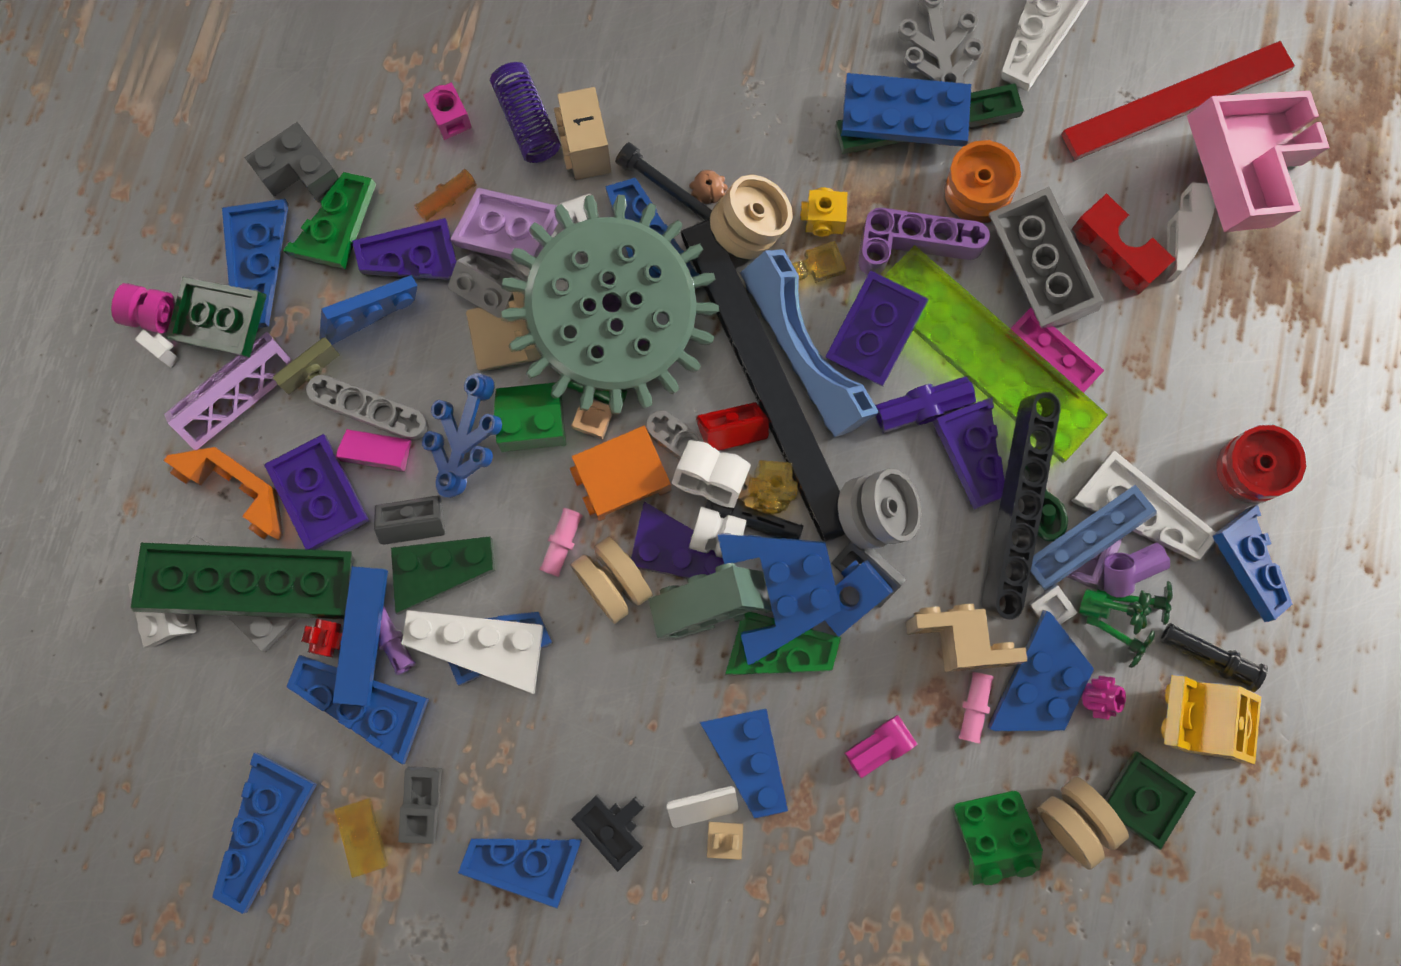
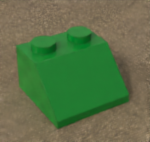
[494,382,566,452]

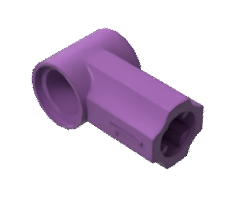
[1104,543,1170,597]

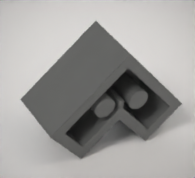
[244,122,339,202]

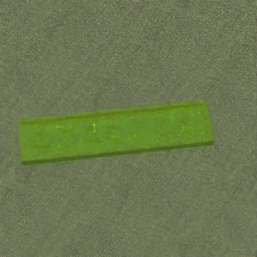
[884,245,1108,463]

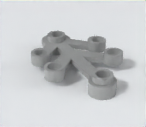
[898,0,984,83]

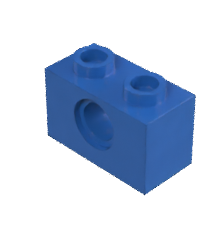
[825,560,893,637]

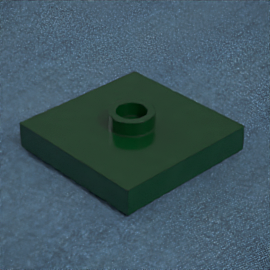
[1104,751,1196,850]

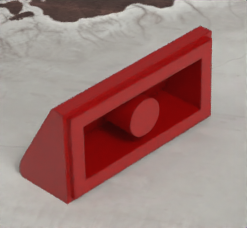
[696,402,769,451]

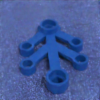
[422,373,502,498]

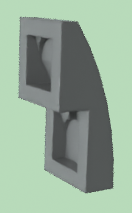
[398,766,442,844]

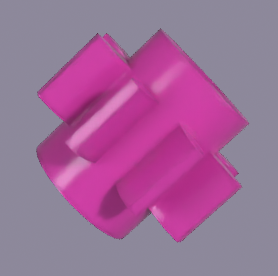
[1082,676,1126,720]

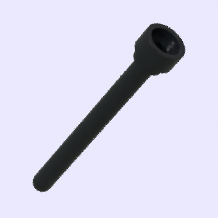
[615,142,712,220]

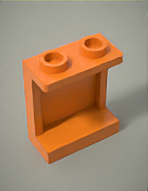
[569,425,672,521]

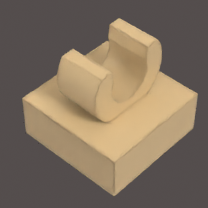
[707,821,743,860]

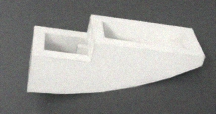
[1166,182,1215,282]

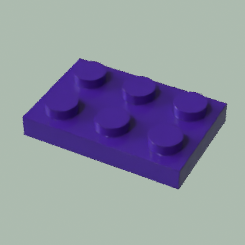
[825,270,929,387]
[264,434,369,550]

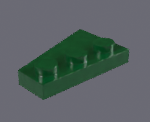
[391,536,495,615]

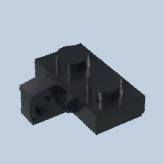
[571,794,645,872]

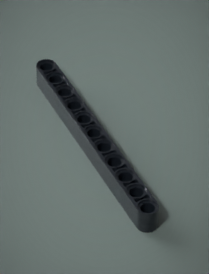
[681,219,845,543]

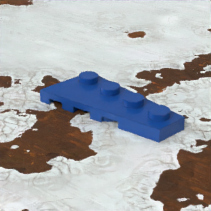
[222,199,289,328]
[287,655,429,764]

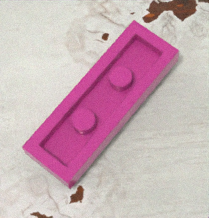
[1007,307,1104,396]

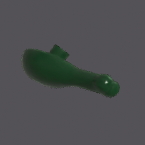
[1025,466,1068,542]

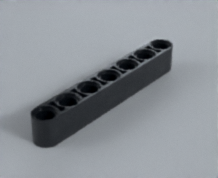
[982,392,1061,620]

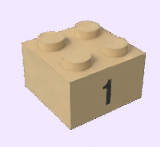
[554,87,612,180]

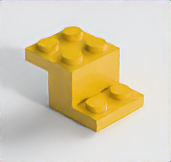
[1161,675,1261,764]

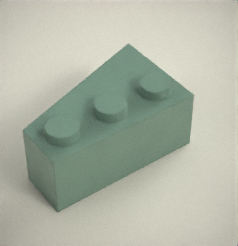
[648,563,772,640]

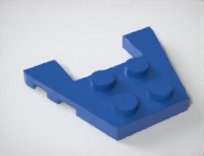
[717,533,841,665]

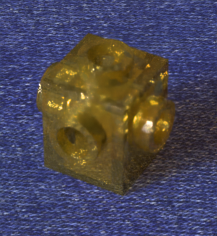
[748,460,797,514]

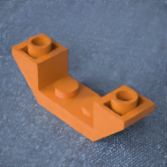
[163,447,283,541]

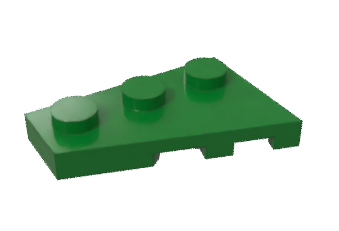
[725,611,841,675]

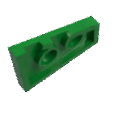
[283,172,376,269]

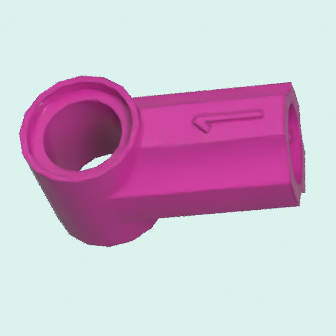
[844,715,918,778]

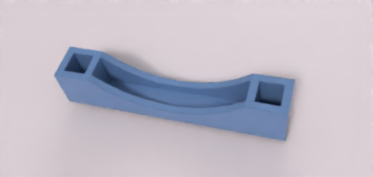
[740,249,879,437]

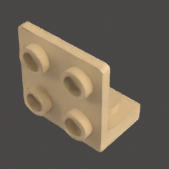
[466,292,541,372]

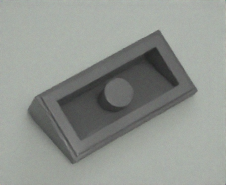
[374,495,445,545]
[831,541,906,608]

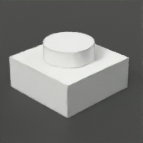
[135,329,180,368]
[1028,584,1078,625]

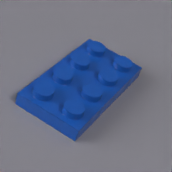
[841,73,971,147]

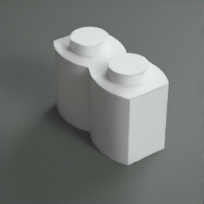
[672,440,751,508]

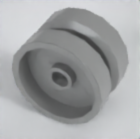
[838,468,922,550]

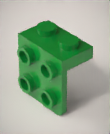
[954,791,1043,885]

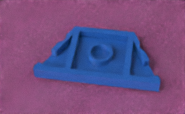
[987,610,1094,731]

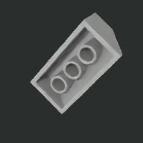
[989,187,1103,328]

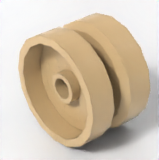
[710,174,793,260]
[570,536,653,624]
[1037,777,1129,870]

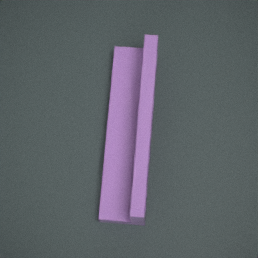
[164,332,292,450]

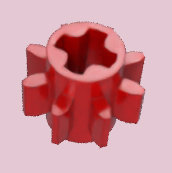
[301,619,342,658]

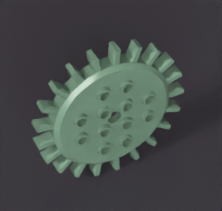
[501,194,719,414]

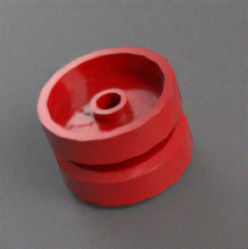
[1216,425,1307,503]

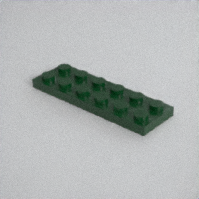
[130,542,352,619]

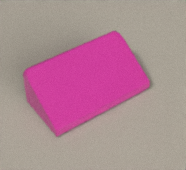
[336,429,411,472]

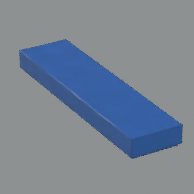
[332,566,388,707]

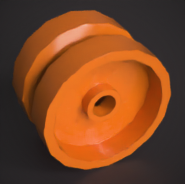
[944,140,1021,223]

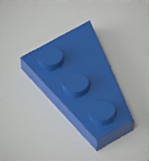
[458,839,582,909]

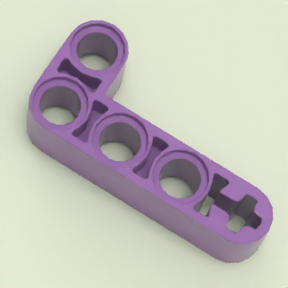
[858,208,990,275]

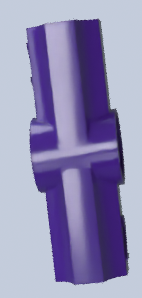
[875,376,976,433]

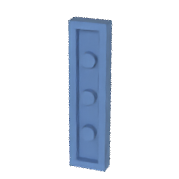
[1031,485,1157,591]

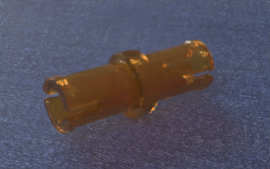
[414,169,477,222]

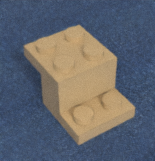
[905,604,1027,672]

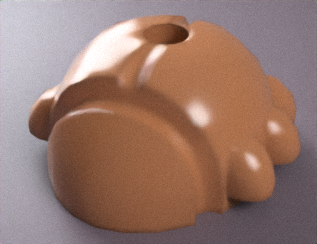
[689,170,728,204]

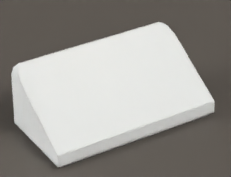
[666,786,739,828]

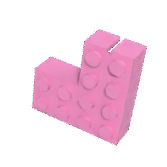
[1187,91,1330,232]

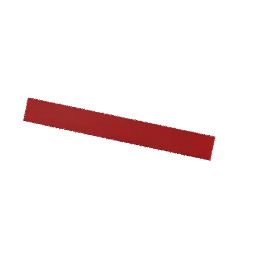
[1061,41,1295,161]

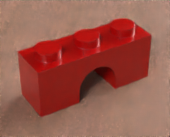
[1071,193,1176,295]

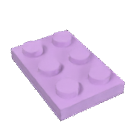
[450,188,558,261]

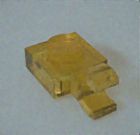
[792,241,846,283]

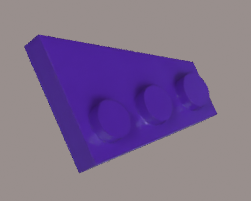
[631,501,724,579]

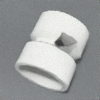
[689,507,746,558]

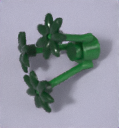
[1079,581,1173,668]

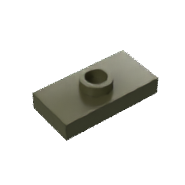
[273,337,340,395]

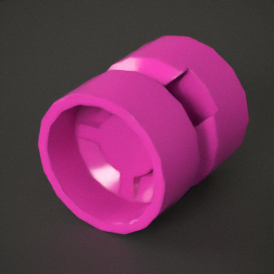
[111,283,175,333]

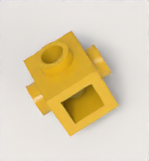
[800,187,848,237]

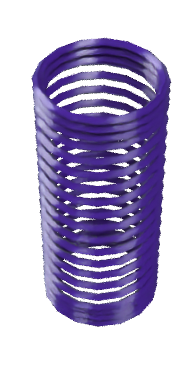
[489,62,561,163]

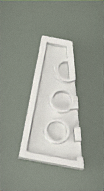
[1001,0,1089,91]
[1071,451,1217,561]
[402,610,544,694]

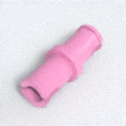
[539,508,583,577]
[959,672,994,744]

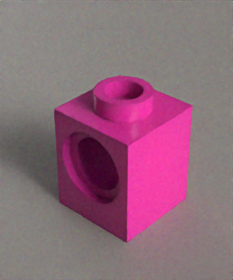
[423,82,472,140]

